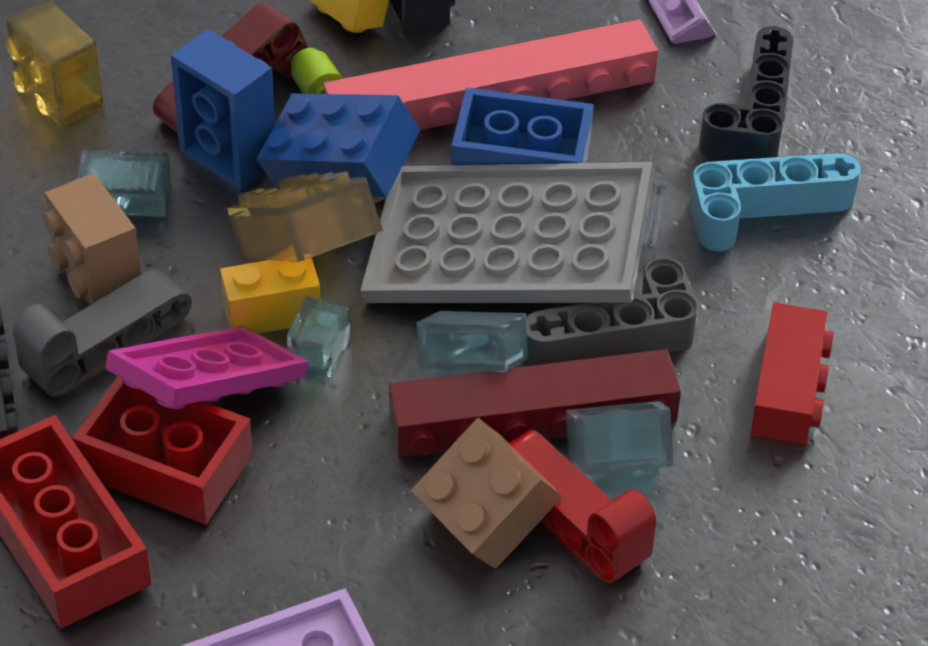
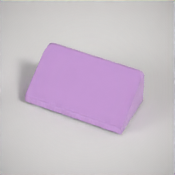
[648,0,716,44]

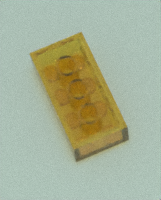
[227,171,383,262]

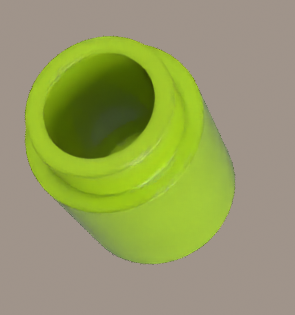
[291,48,343,94]

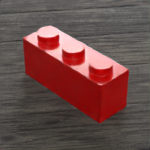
[750,302,834,445]

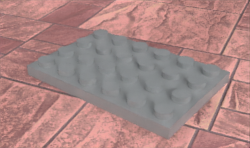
[360,162,654,303]

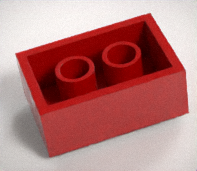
[72,376,253,525]

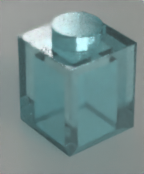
[287,296,350,377]

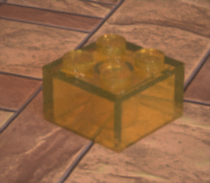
[5,0,104,128]

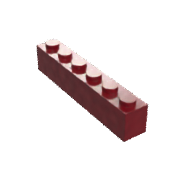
[389,349,681,457]

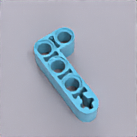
[690,153,861,252]

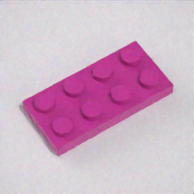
[105,326,309,409]

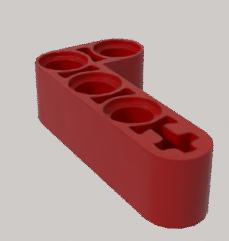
[509,430,656,583]

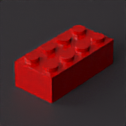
[0,415,152,629]

